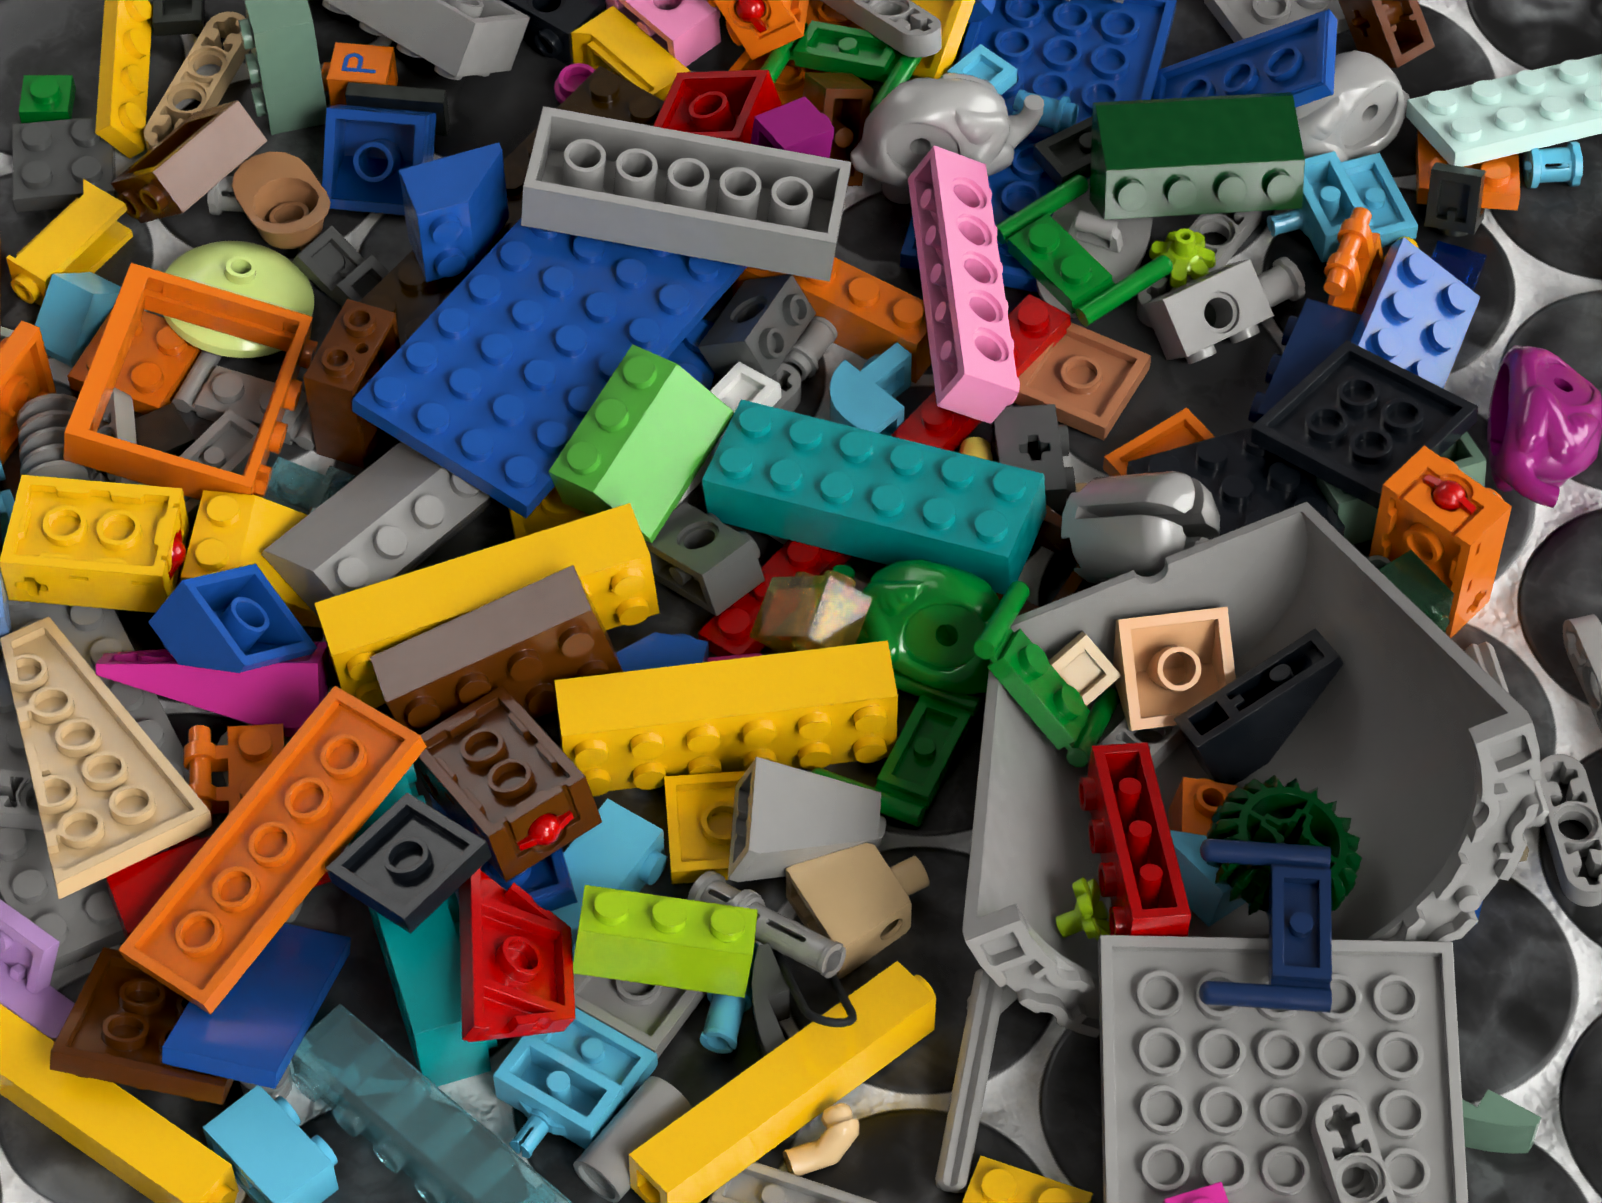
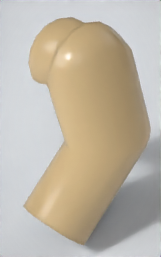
[783,1103,860,1176]

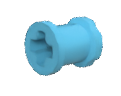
[1523,141,1583,189]

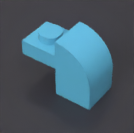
[830,342,912,436]

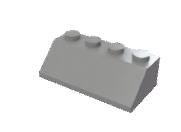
[262,442,494,616]

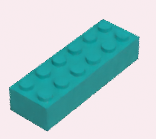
[702,399,1047,595]
[348,764,498,1090]

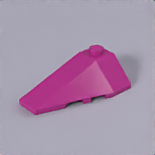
[95,642,330,737]

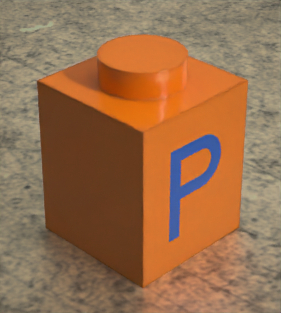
[321,42,398,106]

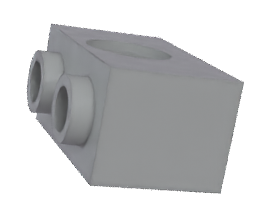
[1143,259,1274,364]

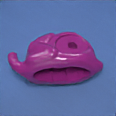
[1487,345,1602,508]

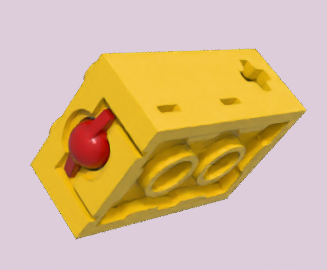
[0,475,189,613]

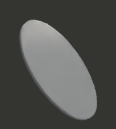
[1036,178,1153,318]

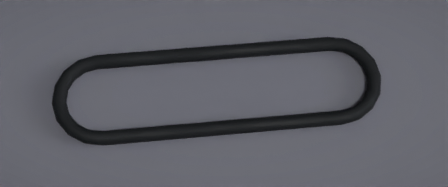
[771,948,857,1027]

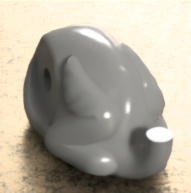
[1296,50,1410,162]
[850,73,1044,189]

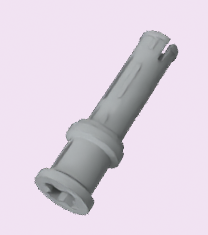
[687,871,846,978]

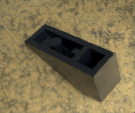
[1174,628,1344,785]

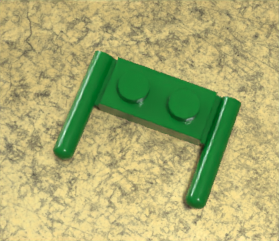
[760,20,923,113]
[996,175,1173,327]
[974,581,1120,767]
[811,670,983,827]

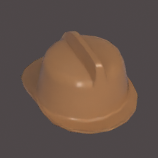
[232,152,331,251]

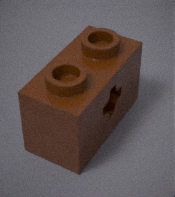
[1338,0,1435,68]

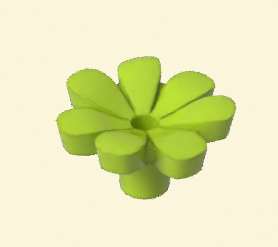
[1149,228,1216,288]
[1056,877,1110,941]

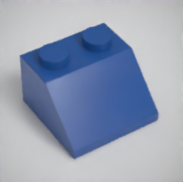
[322,104,436,215]
[399,142,509,282]
[148,564,317,673]

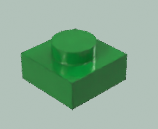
[19,75,76,124]

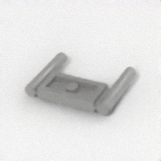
[172,350,315,450]

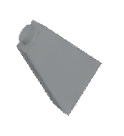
[728,757,886,882]

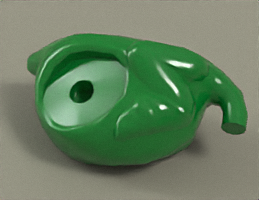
[830,559,1000,694]

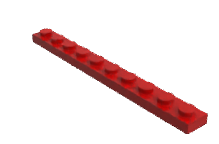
[698,294,1071,657]

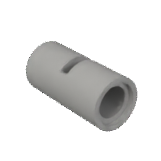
[573,1076,692,1203]

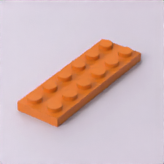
[118,686,427,1015]

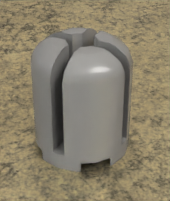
[1061,471,1220,584]

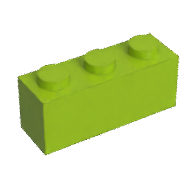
[573,885,758,998]

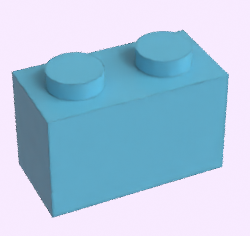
[203,1085,339,1203]

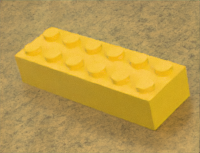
[314,503,660,708]
[554,641,898,797]

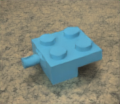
[1267,151,1418,263]
[493,1007,658,1158]

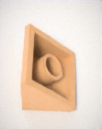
[1113,607,1236,731]

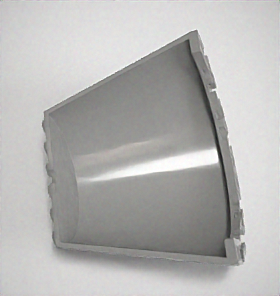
[962,502,1542,1038]

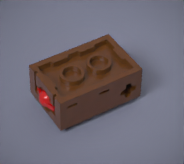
[415,686,602,882]

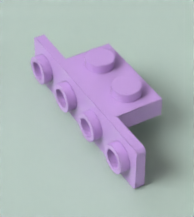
[0,899,75,1041]

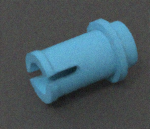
[1012,89,1079,134]

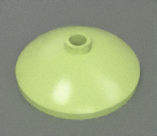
[163,241,314,358]

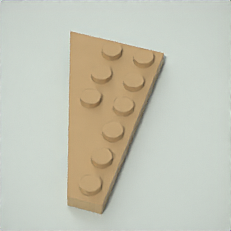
[0,616,212,899]

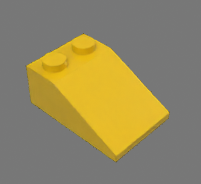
[180,490,321,628]

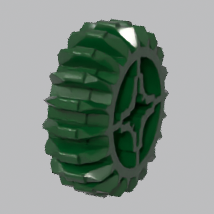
[1206,775,1362,920]

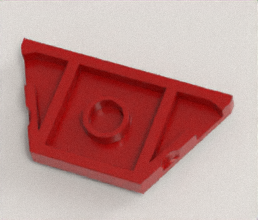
[459,866,576,1042]

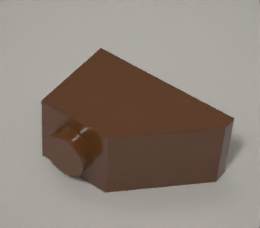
[803,72,873,186]

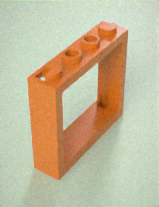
[63,263,318,500]

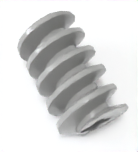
[17,393,89,480]

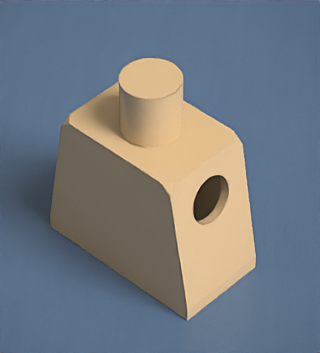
[786,843,930,979]

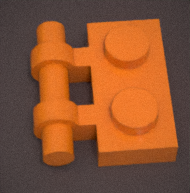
[1324,207,1384,315]
[183,723,285,820]

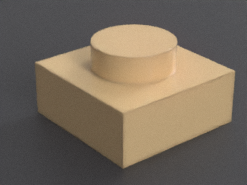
[1049,631,1122,706]

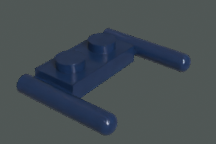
[1199,839,1332,1013]

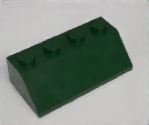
[1089,92,1305,220]

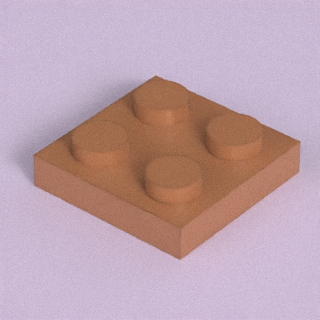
[1013,322,1151,441]

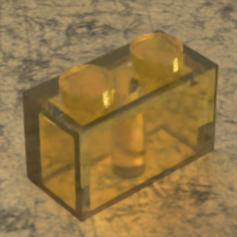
[749,570,873,653]

